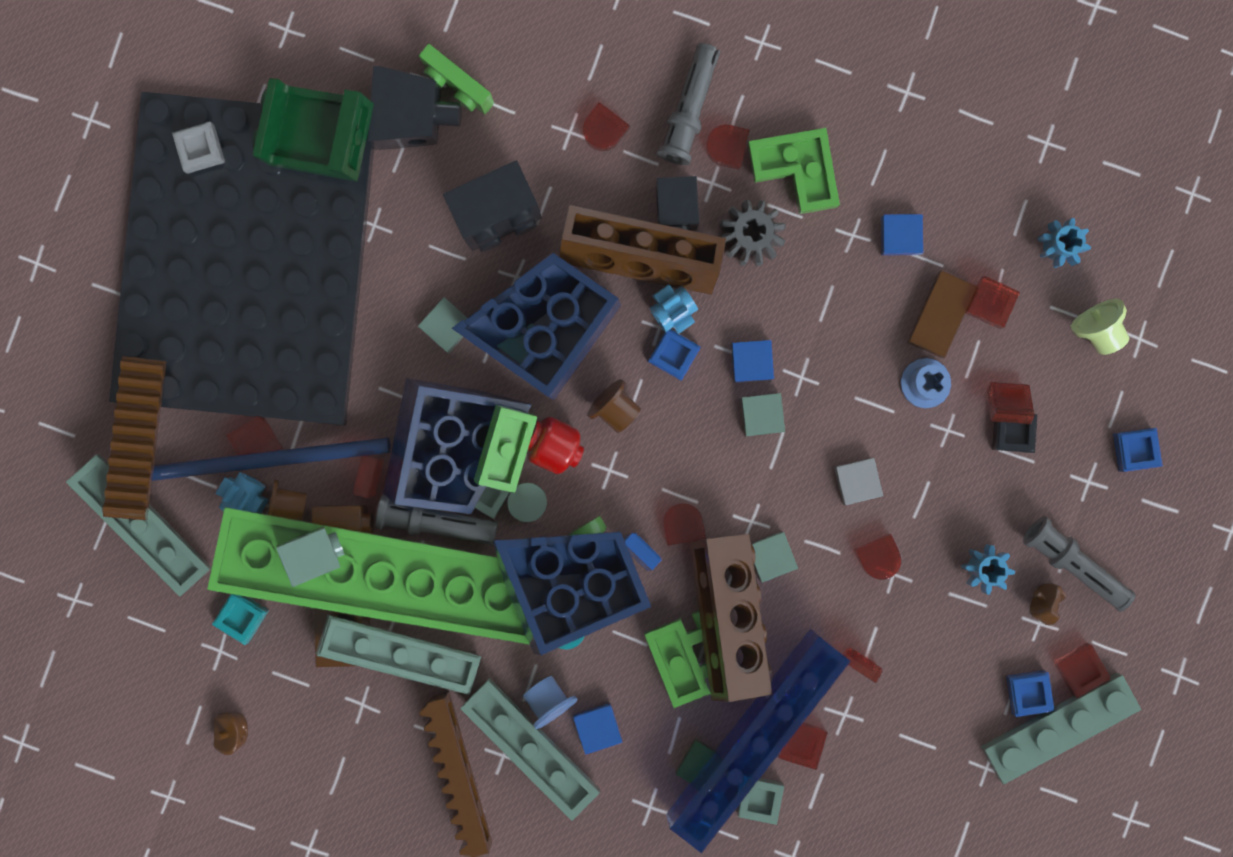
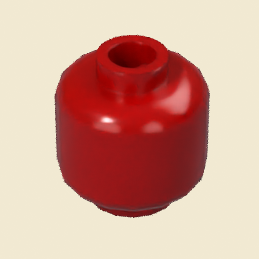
[527,416,584,474]

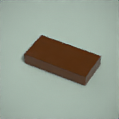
[907,270,977,358]

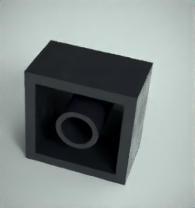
[443,160,542,252]

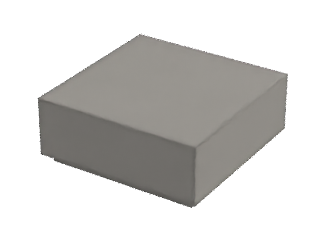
[172,122,225,174]
[834,458,883,505]

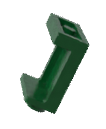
[252,78,374,181]

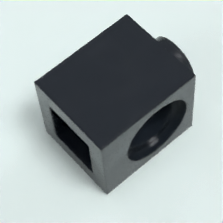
[656,176,699,231]

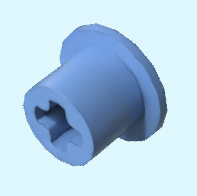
[900,358,951,408]
[523,676,578,729]

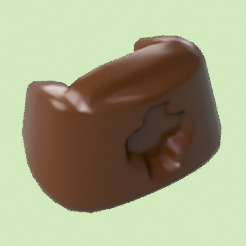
[1029,583,1067,626]
[213,713,248,755]

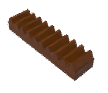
[102,356,166,520]
[419,691,492,857]

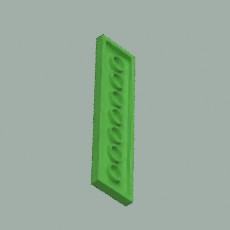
[207,507,530,645]

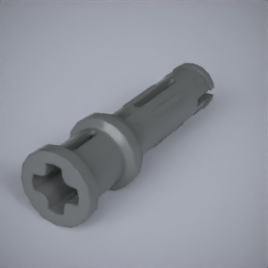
[657,43,721,165]
[375,494,498,546]
[1023,516,1136,612]

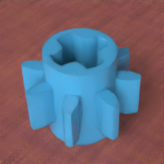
[1037,218,1091,268]
[649,284,698,333]
[215,472,269,513]
[961,544,1015,595]

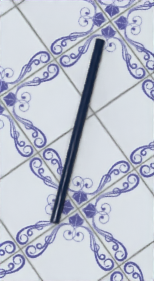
[152,437,391,481]

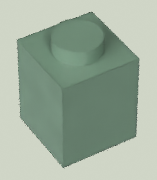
[276,526,345,587]

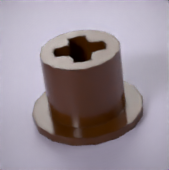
[587,379,641,433]
[267,480,307,521]

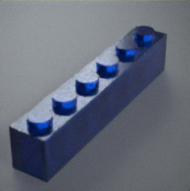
[666,628,851,853]

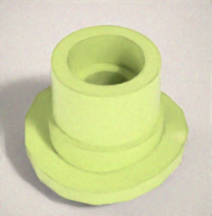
[1070,298,1129,355]

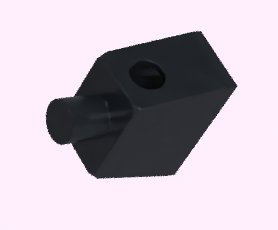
[368,66,462,150]

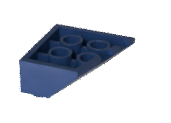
[451,253,621,400]
[383,378,532,514]
[493,532,652,655]

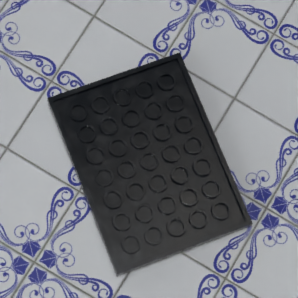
[109,92,374,425]

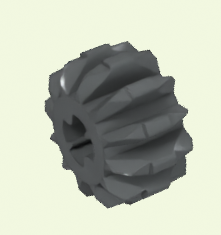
[720,200,786,267]

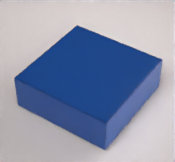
[881,214,923,256]
[648,329,701,381]
[731,340,774,382]
[1113,428,1163,472]
[624,533,662,571]
[1006,670,1055,717]
[573,703,623,755]

